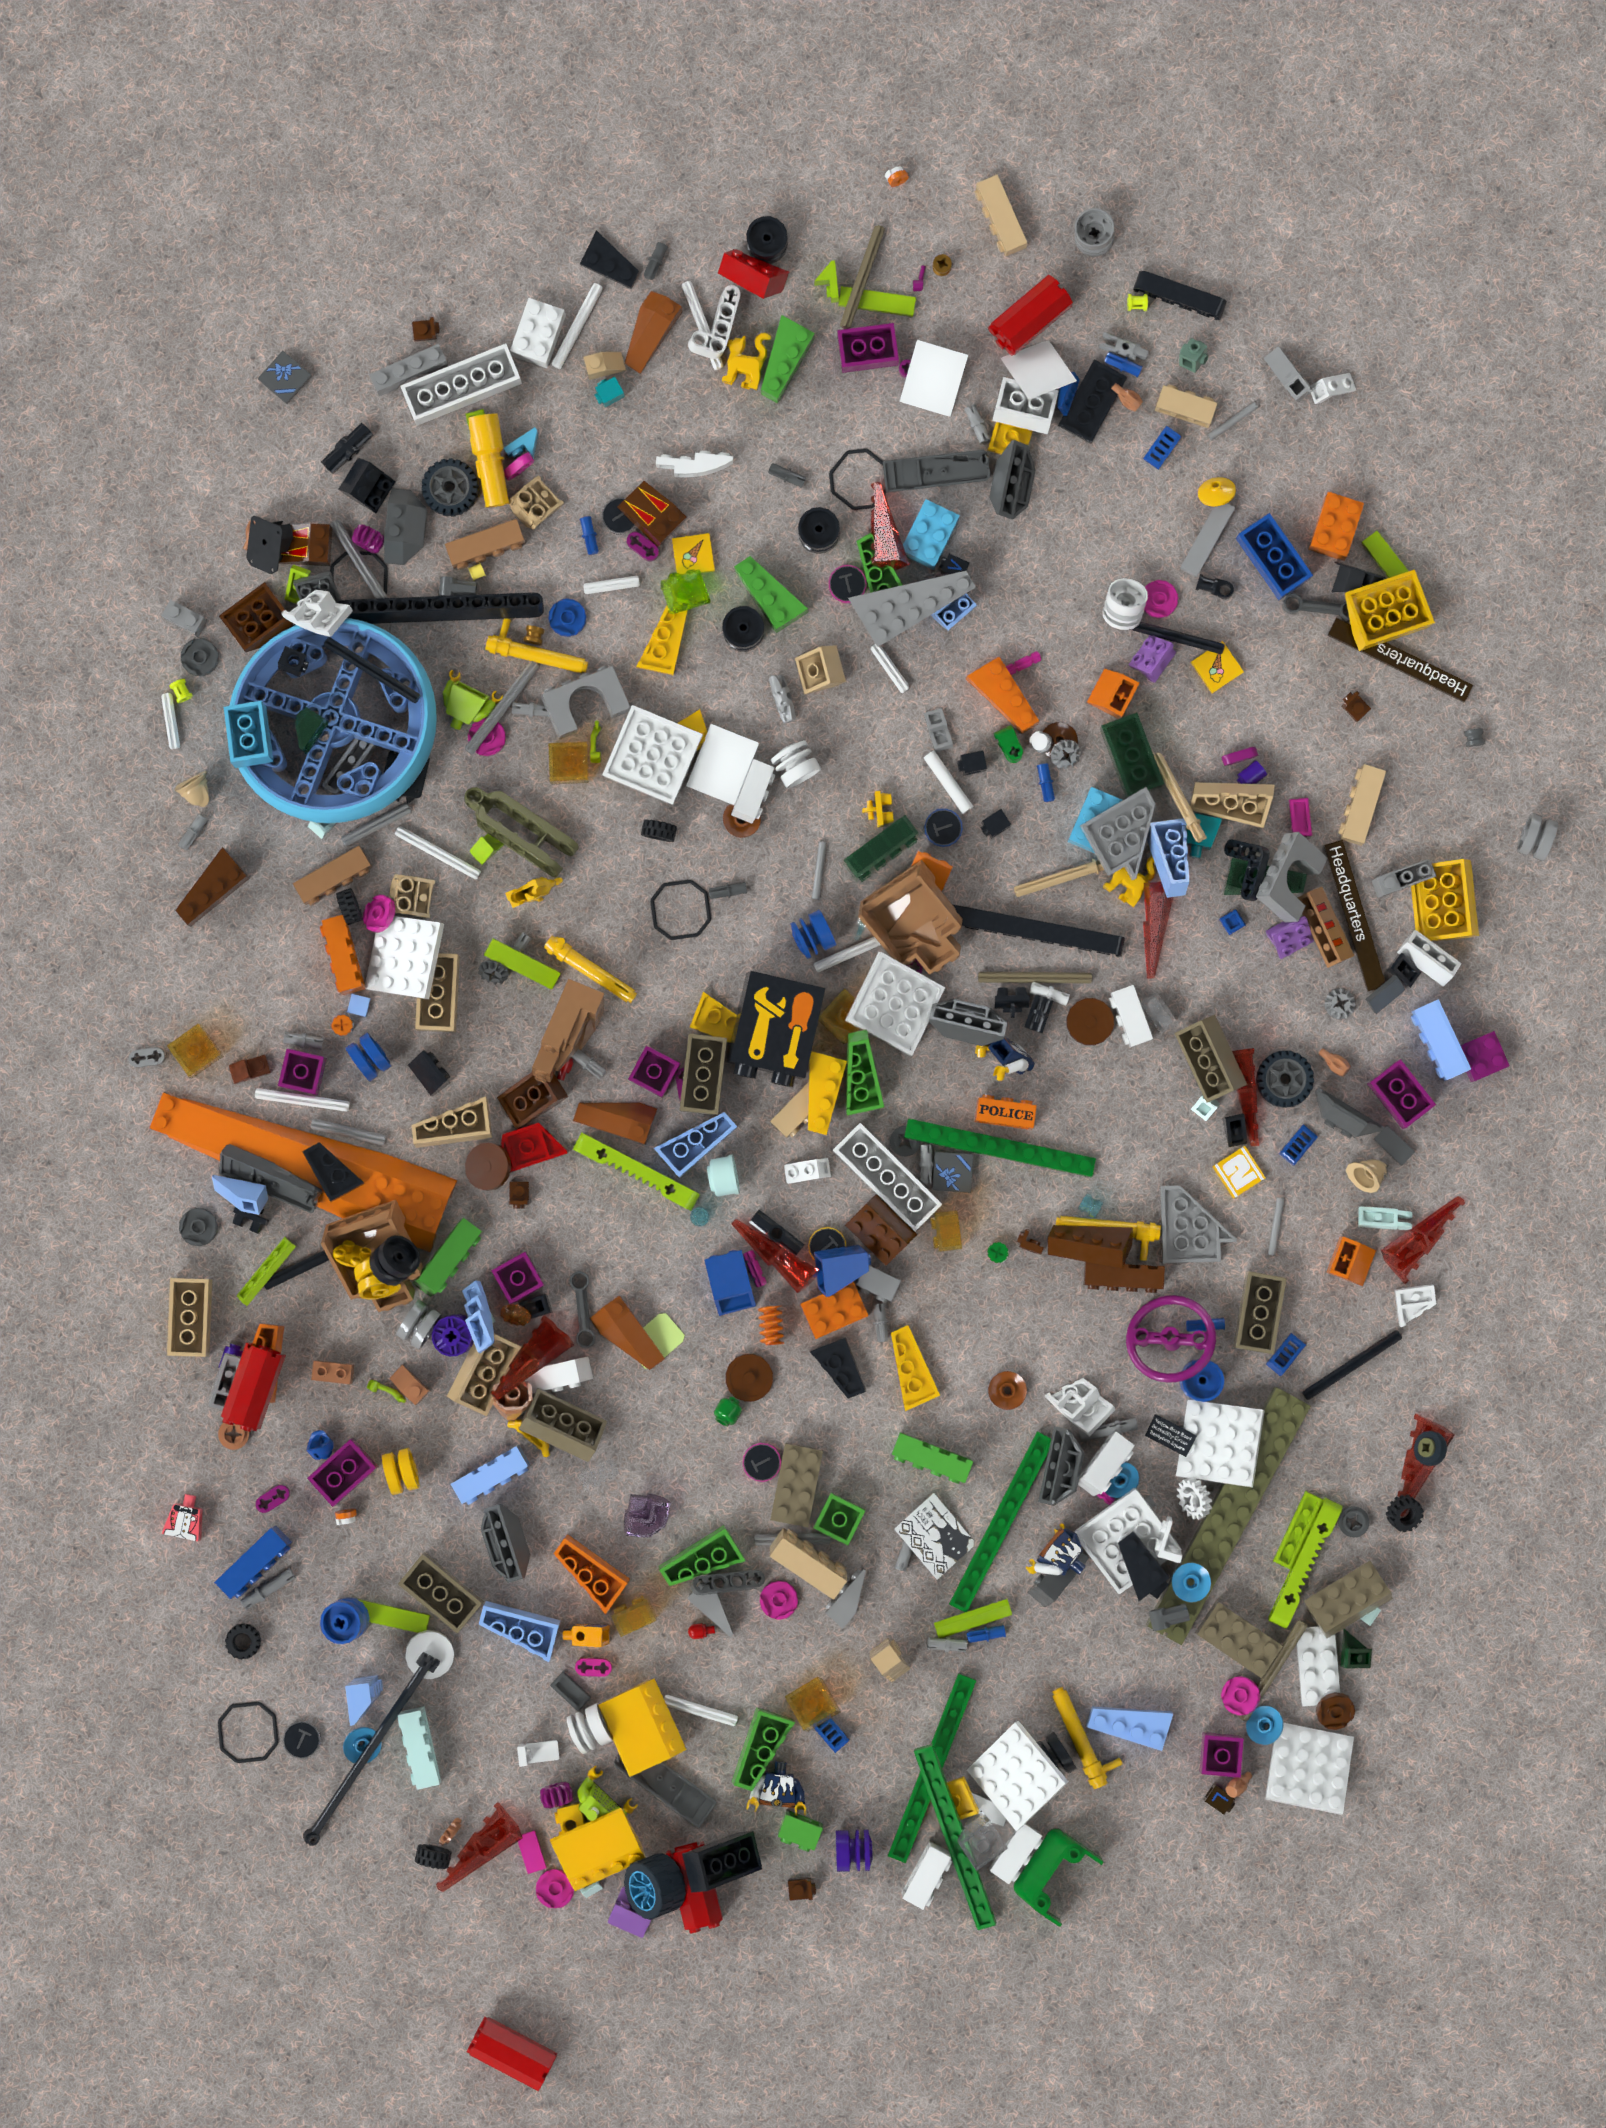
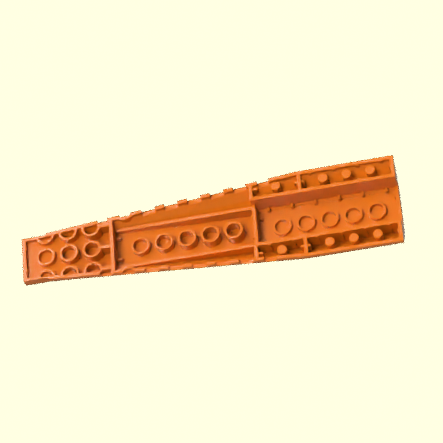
[150,1093,457,1252]

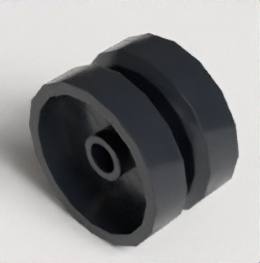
[746,216,788,264]
[798,507,840,554]
[722,606,764,652]
[369,1235,420,1286]
[1037,1732,1077,1773]

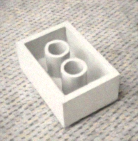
[510,298,566,368]
[992,377,1059,434]
[1078,1432,1135,1496]
[902,1841,952,1910]

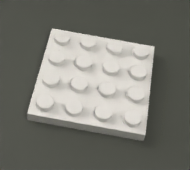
[602,705,703,805]
[365,916,444,999]
[845,952,945,1056]
[1176,1400,1265,1488]
[1073,1488,1182,1594]
[967,1721,1069,1831]
[1265,1723,1354,1815]

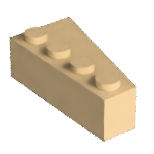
[1190,782,1275,828]
[411,1096,492,1148]
[869,1638,910,1682]

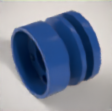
[790,909,837,959]

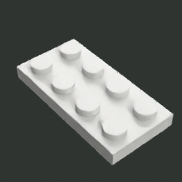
[1296,1626,1340,1706]

